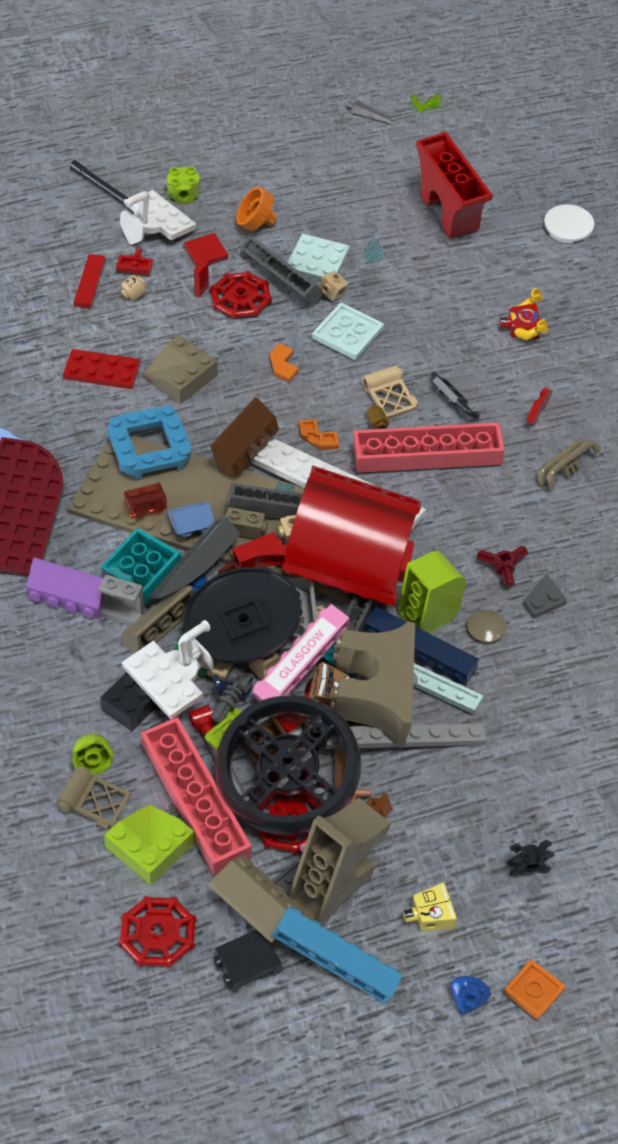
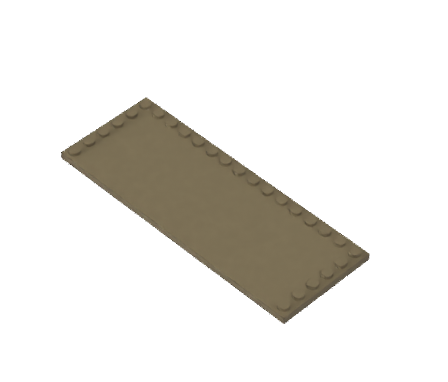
[67,434,353,603]

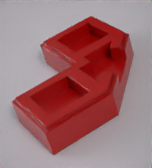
[527,388,553,424]

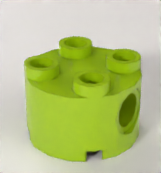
[167,166,200,204]

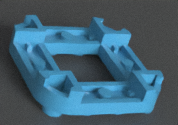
[108,405,191,479]

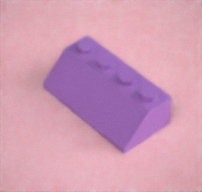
[26,558,105,620]

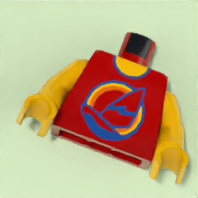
[499,288,548,341]

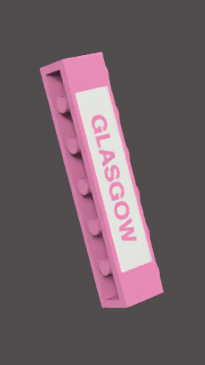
[252,604,351,701]

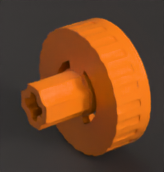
[236,186,277,231]

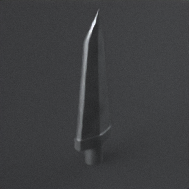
[346,100,396,126]

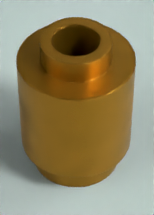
[367,405,389,429]

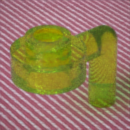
[410,93,442,112]

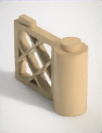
[362,365,419,419]

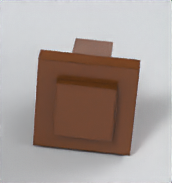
[367,793,393,818]

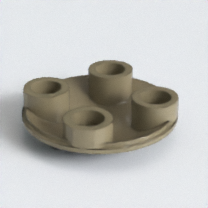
[467,610,506,645]

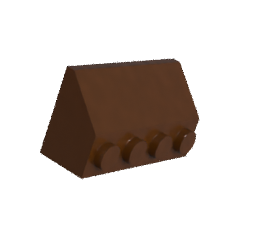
[211,397,279,478]

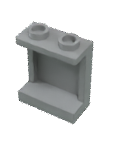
[99,575,145,626]

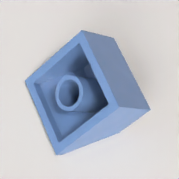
[167,502,214,537]

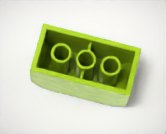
[397,551,466,633]

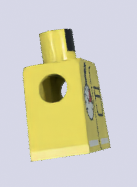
[403,883,457,931]

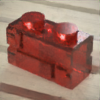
[124,482,167,518]

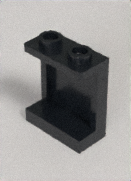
[213,929,282,993]

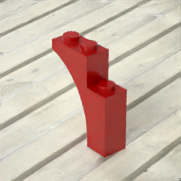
[232,532,288,568]

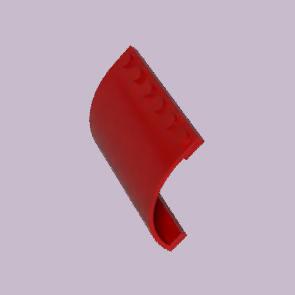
[282,465,421,606]

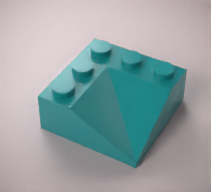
[100,528,182,606]

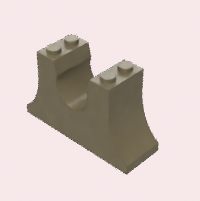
[330,622,415,745]
[288,797,391,927]

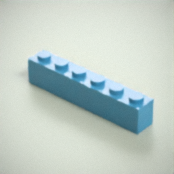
[271,907,403,1004]

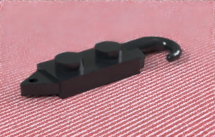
[431,371,480,419]

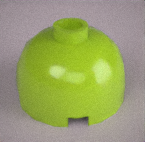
[72,733,114,775]

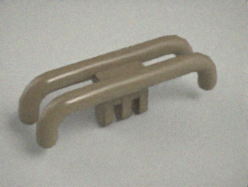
[537,439,600,488]

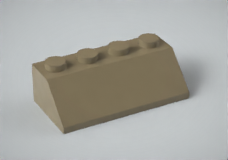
[122,586,193,654]
[208,855,305,943]

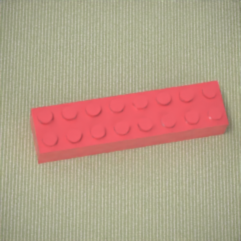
[353,423,504,473]
[141,717,252,875]

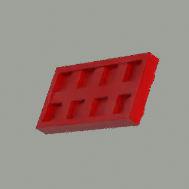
[63,349,141,390]

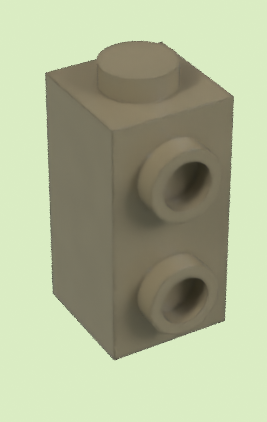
[225,507,268,539]

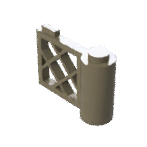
[56,766,131,830]

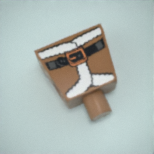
[309,662,350,707]

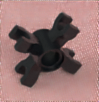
[507,840,555,877]

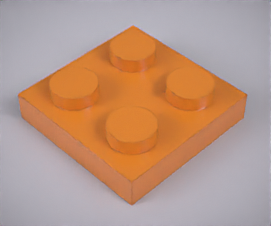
[503,959,566,1020]

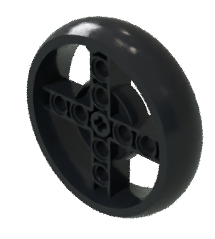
[215,695,361,836]

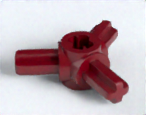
[477,546,528,588]

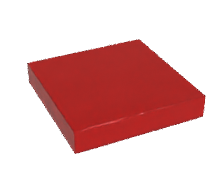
[184,233,228,267]

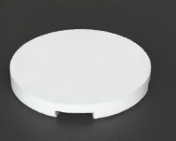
[544,204,594,244]

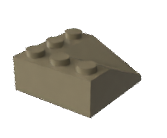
[143,334,218,405]

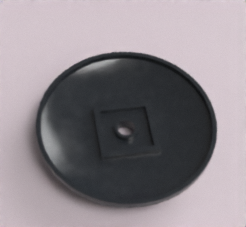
[184,567,302,664]

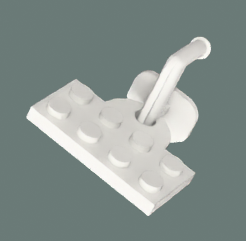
[120,190,197,245]
[121,620,213,720]

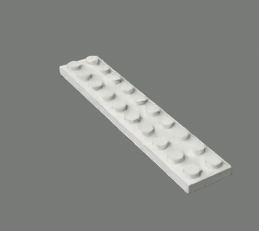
[250,438,426,530]

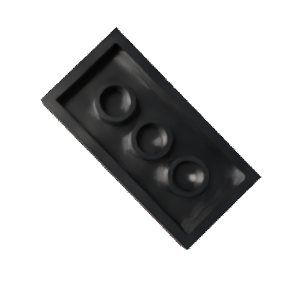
[100,672,158,732]

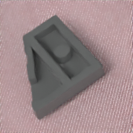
[523,574,567,619]

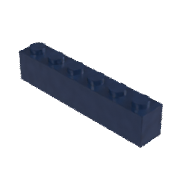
[364,607,479,686]

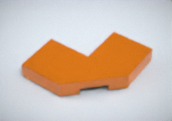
[269,343,299,383]
[298,419,339,451]

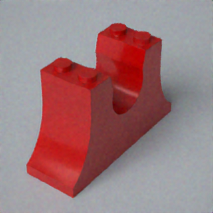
[416,132,493,238]

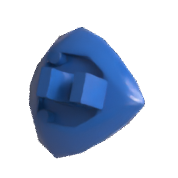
[451,976,491,1014]

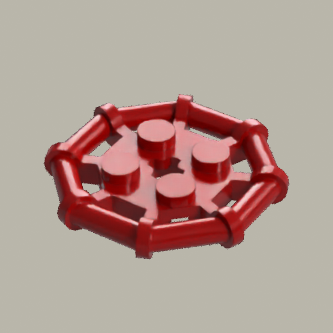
[209,271,273,319]
[251,793,320,854]
[118,895,197,968]

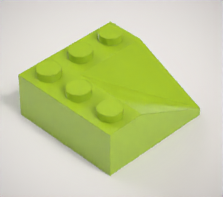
[104,804,195,885]

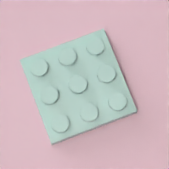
[288,233,350,281]
[312,302,384,360]

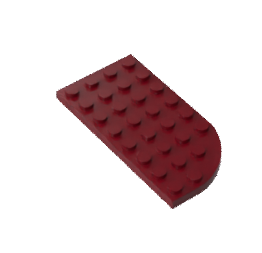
[0,437,64,576]

